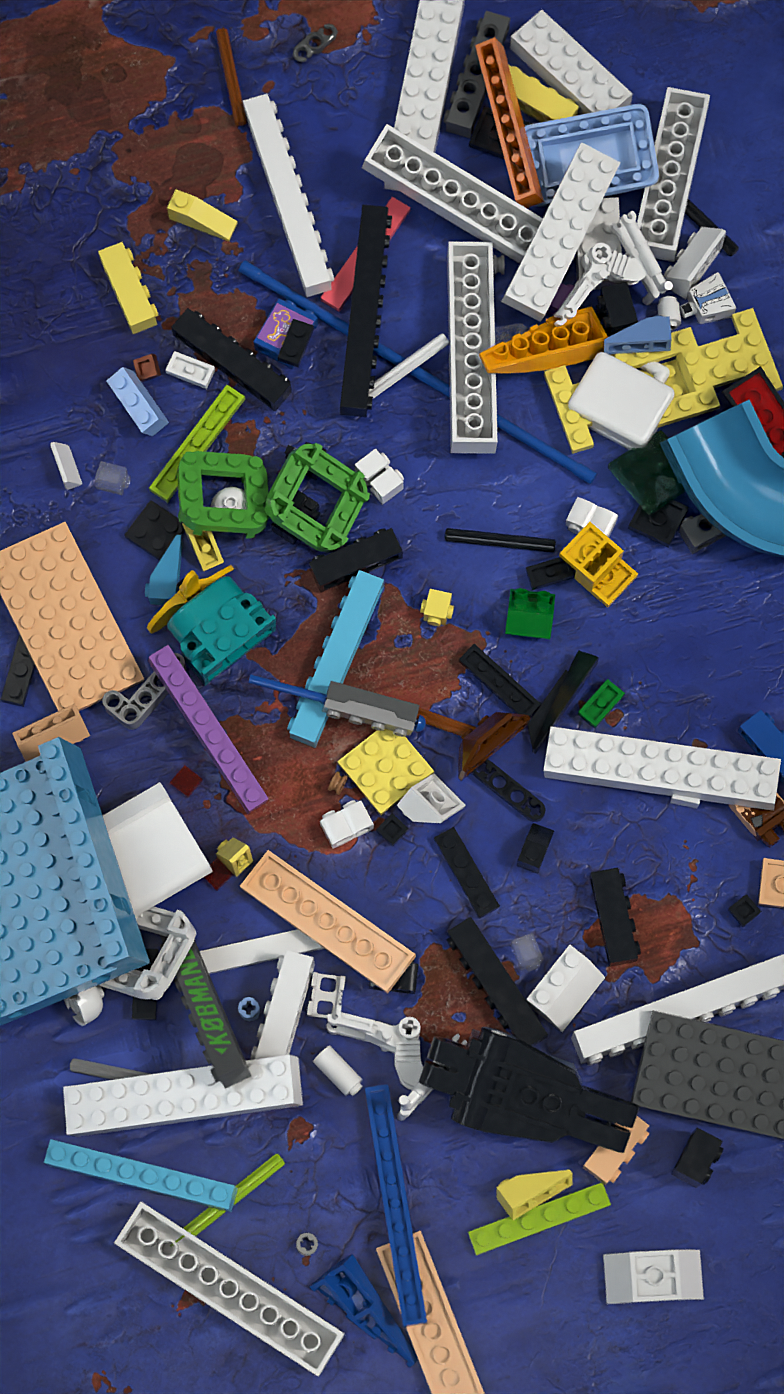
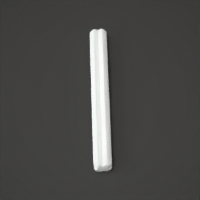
[369,333,449,398]

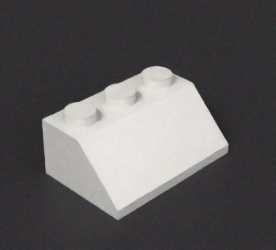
[664,227,726,299]
[526,945,605,1032]

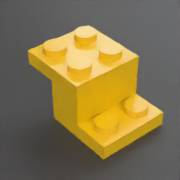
[559,522,638,608]

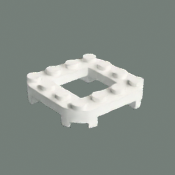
[99,906,196,1000]

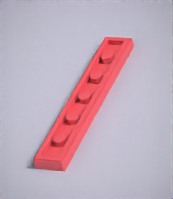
[321,197,411,312]

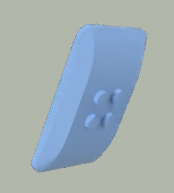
[525,104,659,207]

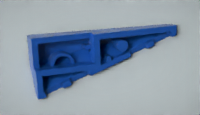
[310,1254,418,1367]

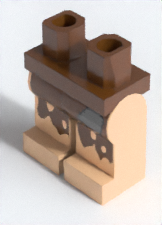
[729,793,784,848]

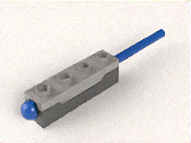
[248,674,426,737]

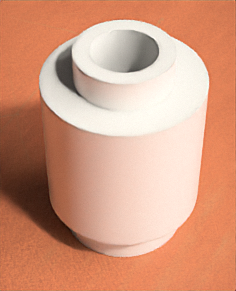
[657,296,681,331]

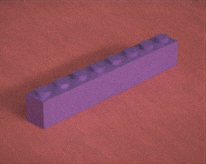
[148,645,268,814]

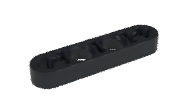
[472,759,546,822]

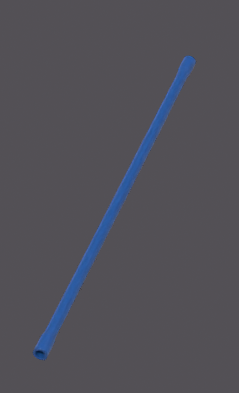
[239,260,597,485]

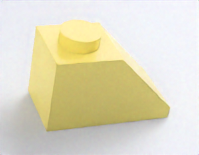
[182,523,224,571]

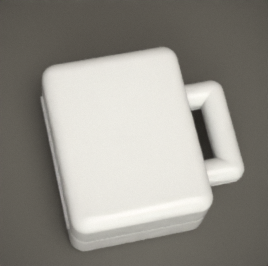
[568,352,675,454]

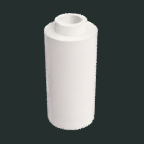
[313,1045,363,1096]

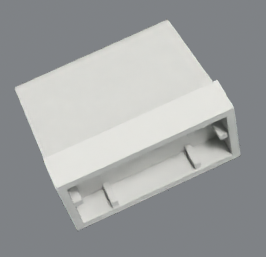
[103,782,213,917]

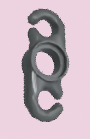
[293,24,338,62]

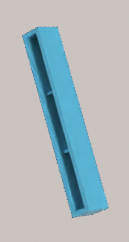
[287,570,384,748]
[44,1139,238,1212]

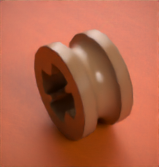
[328,772,348,795]

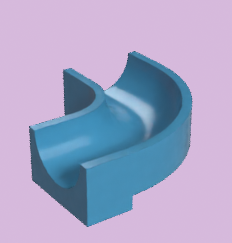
[660,399,784,558]

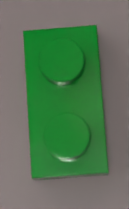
[578,679,625,728]

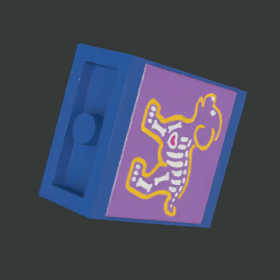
[254,299,318,369]

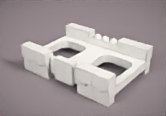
[307,972,346,1019]

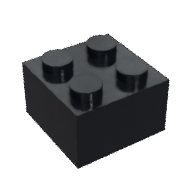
[596,282,638,337]
[671,1127,724,1188]

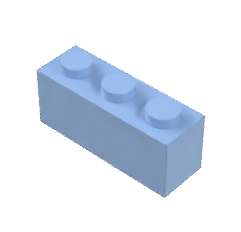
[107,367,169,436]

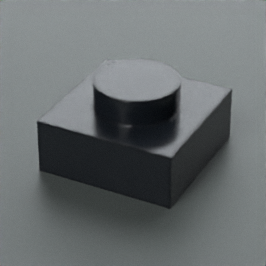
[376,813,409,847]
[728,894,761,927]

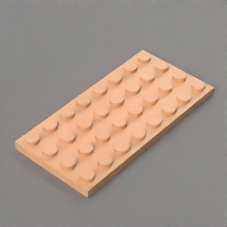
[0,522,144,711]

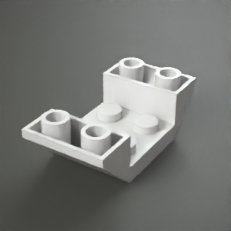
[603,1250,704,1304]

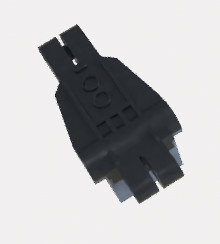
[419,1027,640,1153]

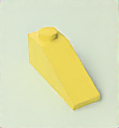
[167,190,237,241]
[216,838,253,877]
[497,1170,572,1220]

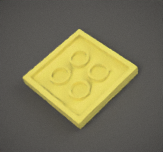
[337,729,434,815]

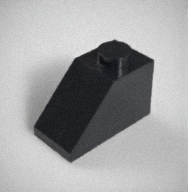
[517,823,554,874]

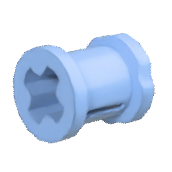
[238,997,260,1022]

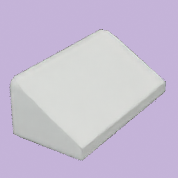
[50,442,82,490]

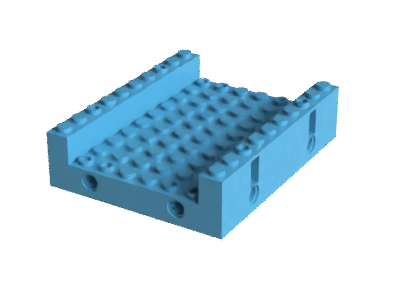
[0,737,150,1026]

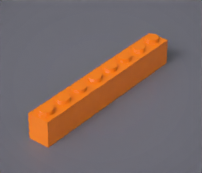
[475,37,544,208]

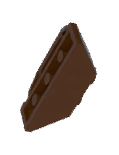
[458,712,531,781]

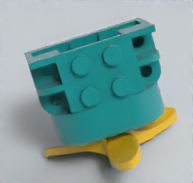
[147,565,276,686]

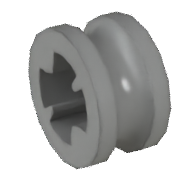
[493,255,504,275]
[296,1233,318,1256]

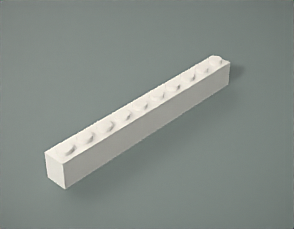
[243,94,334,297]

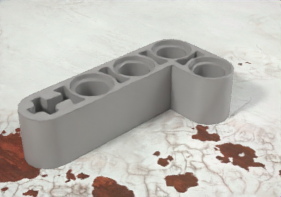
[102,653,187,730]

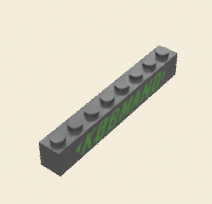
[160,935,252,1089]

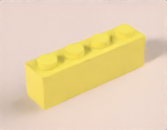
[509,65,579,122]
[98,242,159,334]

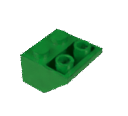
[505,588,555,639]

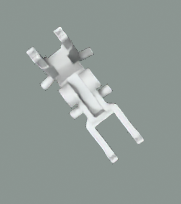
[554,211,673,327]
[327,1011,467,1121]

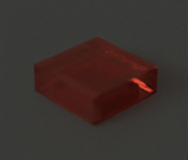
[170,765,203,798]
[203,858,233,891]

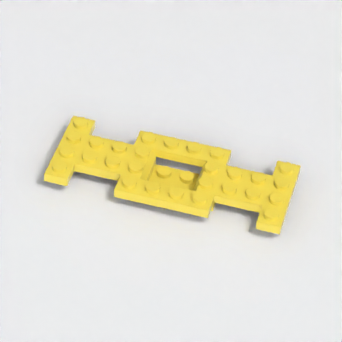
[544,308,783,454]

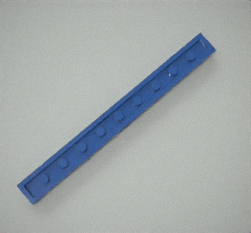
[365,1084,427,1327]

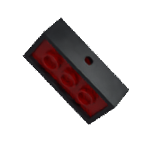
[722,366,784,458]

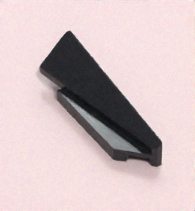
[527,651,599,754]

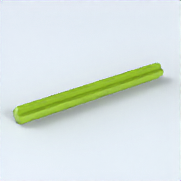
[170,1154,285,1247]

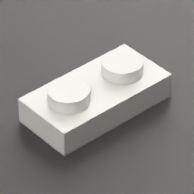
[166,351,215,389]

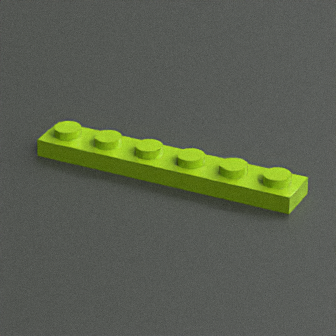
[149,385,245,503]
[468,1182,611,1255]

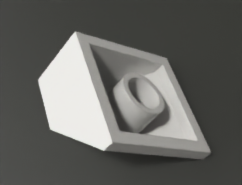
[397,773,466,823]

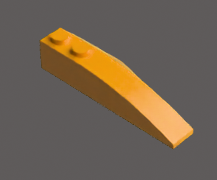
[479,306,608,373]

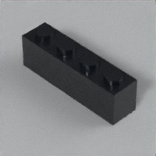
[309,528,403,593]
[589,867,641,967]

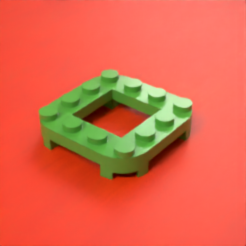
[265,443,370,552]
[176,451,269,538]

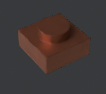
[133,354,161,382]

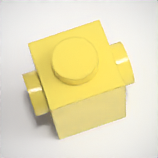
[420,589,454,626]

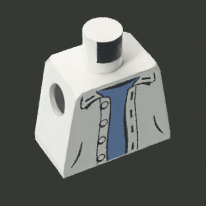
[680,272,736,324]

